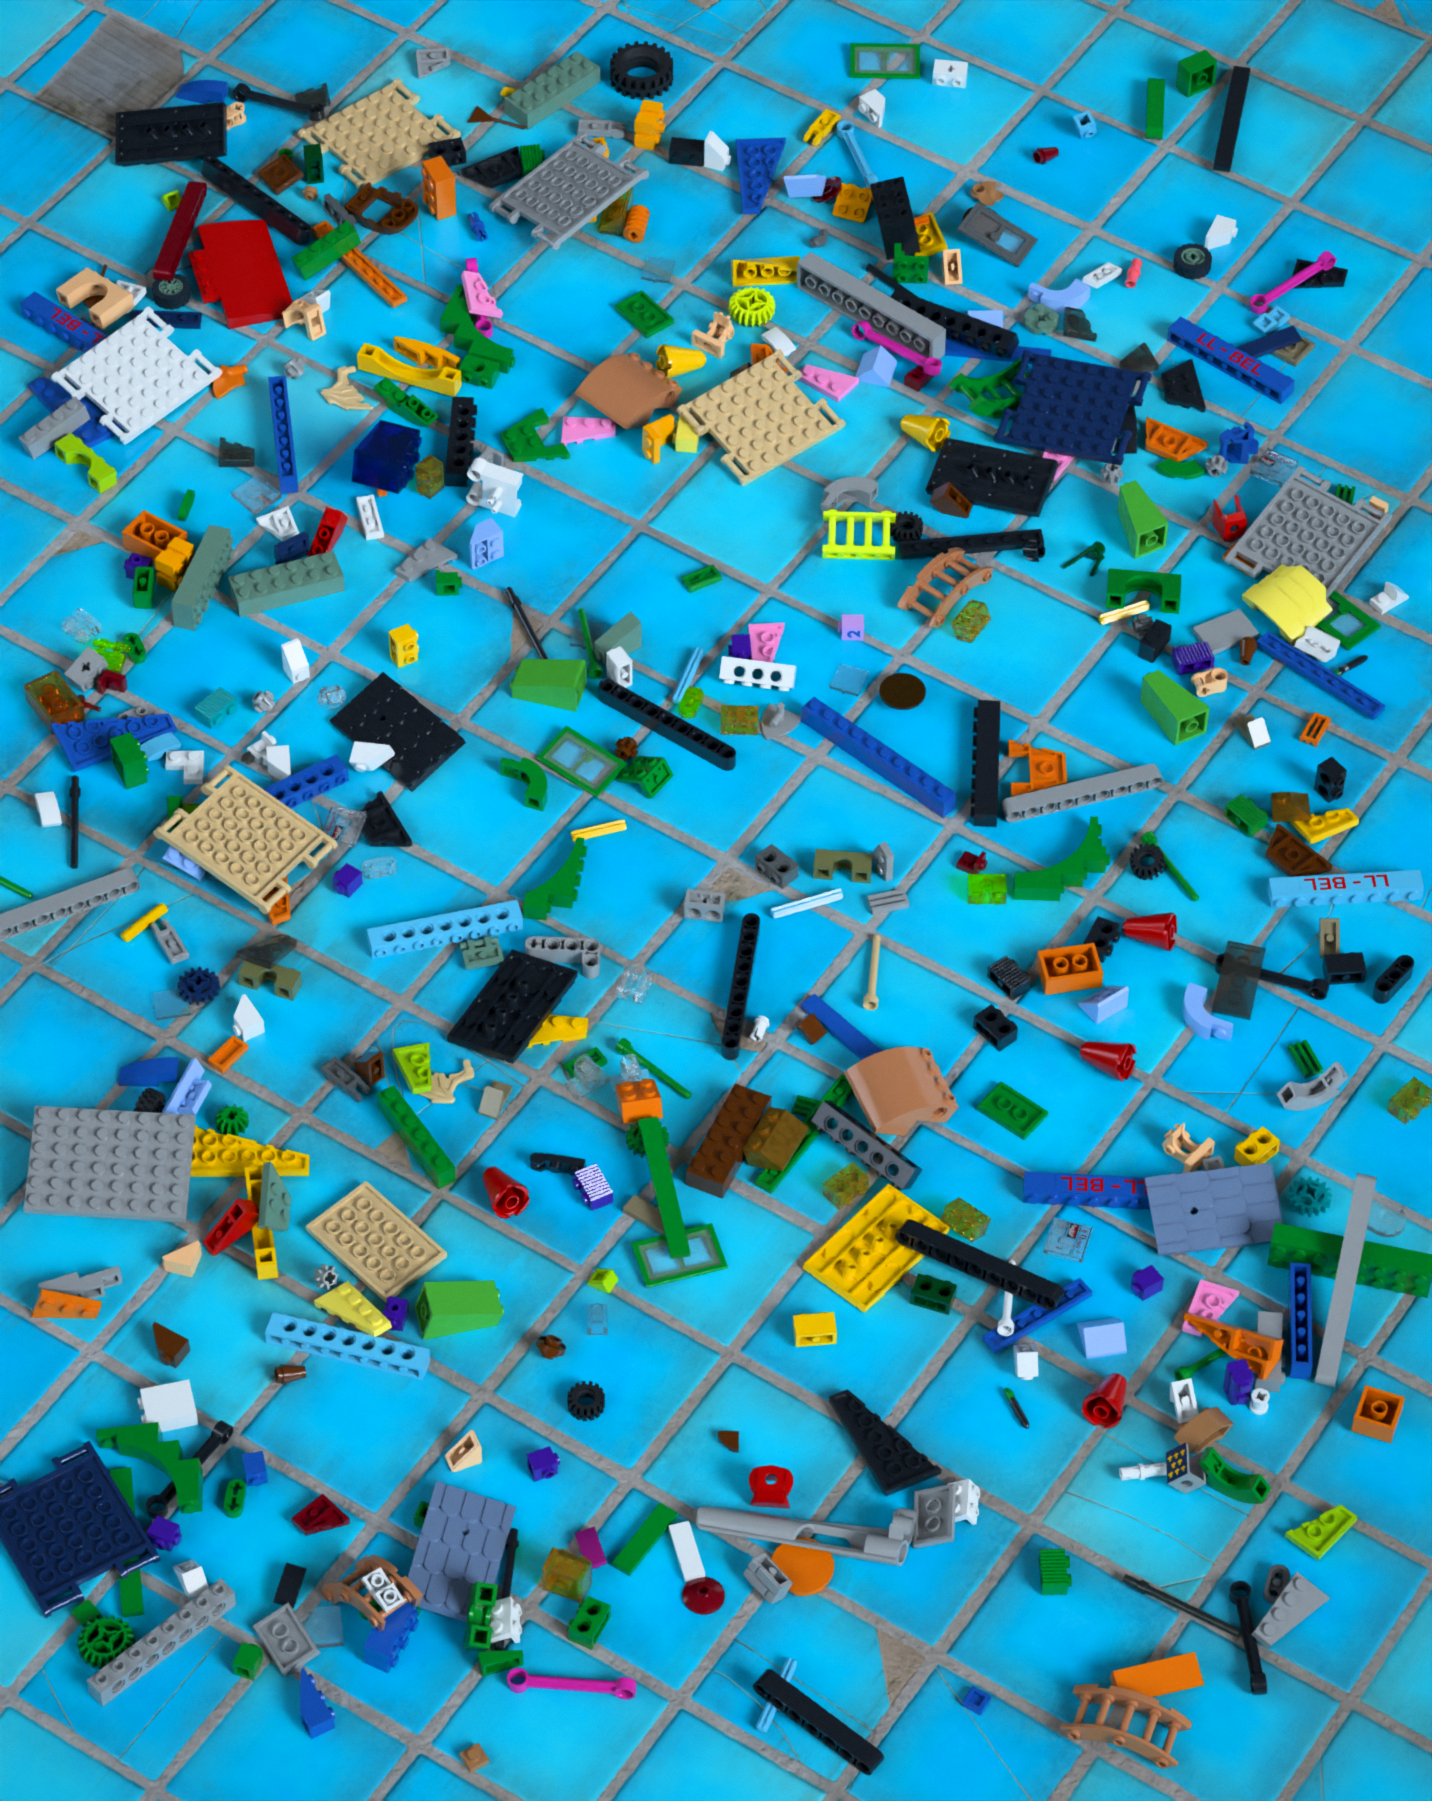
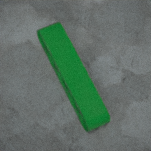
[1145,78,1165,140]

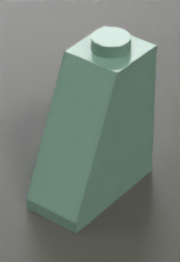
[594,611,642,665]

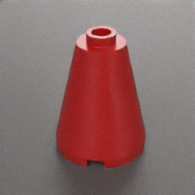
[1122,912,1177,951]
[1079,1041,1137,1082]
[482,1166,530,1219]
[1082,1373,1127,1429]

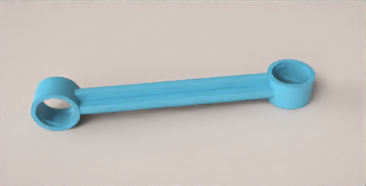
[837,120,878,189]

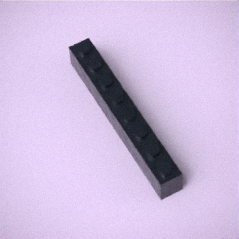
[970,700,1000,827]

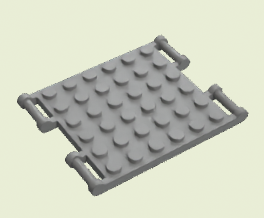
[489,132,649,250]
[1224,465,1392,600]

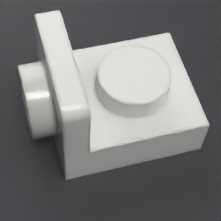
[247,731,277,764]

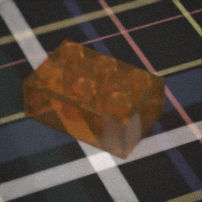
[24,670,85,735]

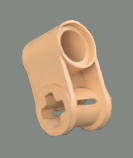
[226,102,246,130]
[1191,668,1228,697]

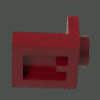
[97,669,128,695]
[956,851,987,877]

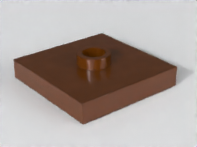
[257,153,304,195]

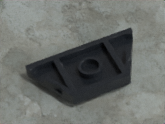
[461,146,521,188]
[1161,359,1206,412]
[354,791,412,847]

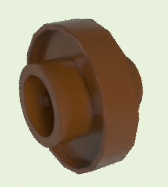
[536,1335,566,1360]

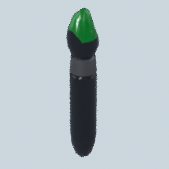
[1334,655,1368,676]

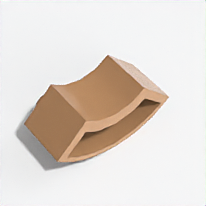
[1173,1407,1234,1454]

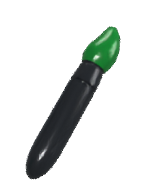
[1004,1388,1029,1429]

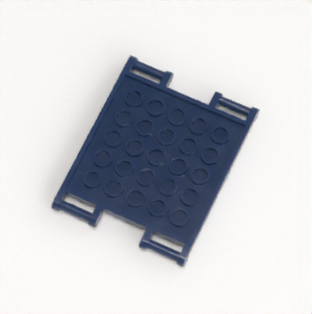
[993,350,1152,465]
[0,1441,160,1618]

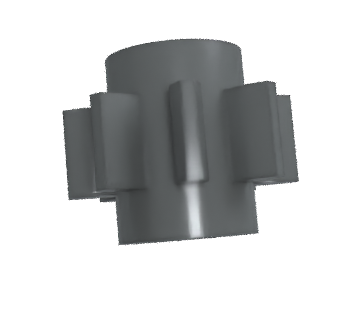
[1132,613,1153,636]

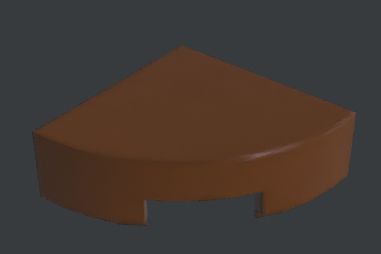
[718,1431,739,1453]

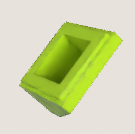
[161,190,181,211]
[587,1269,618,1293]

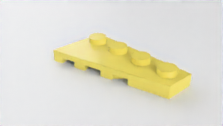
[314,1281,392,1337]

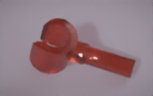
[75,695,101,712]

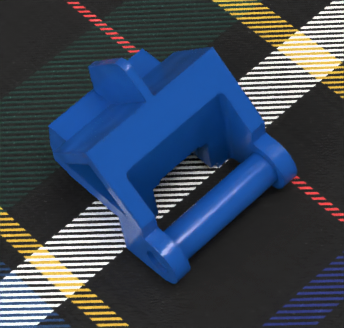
[1218,422,1259,464]

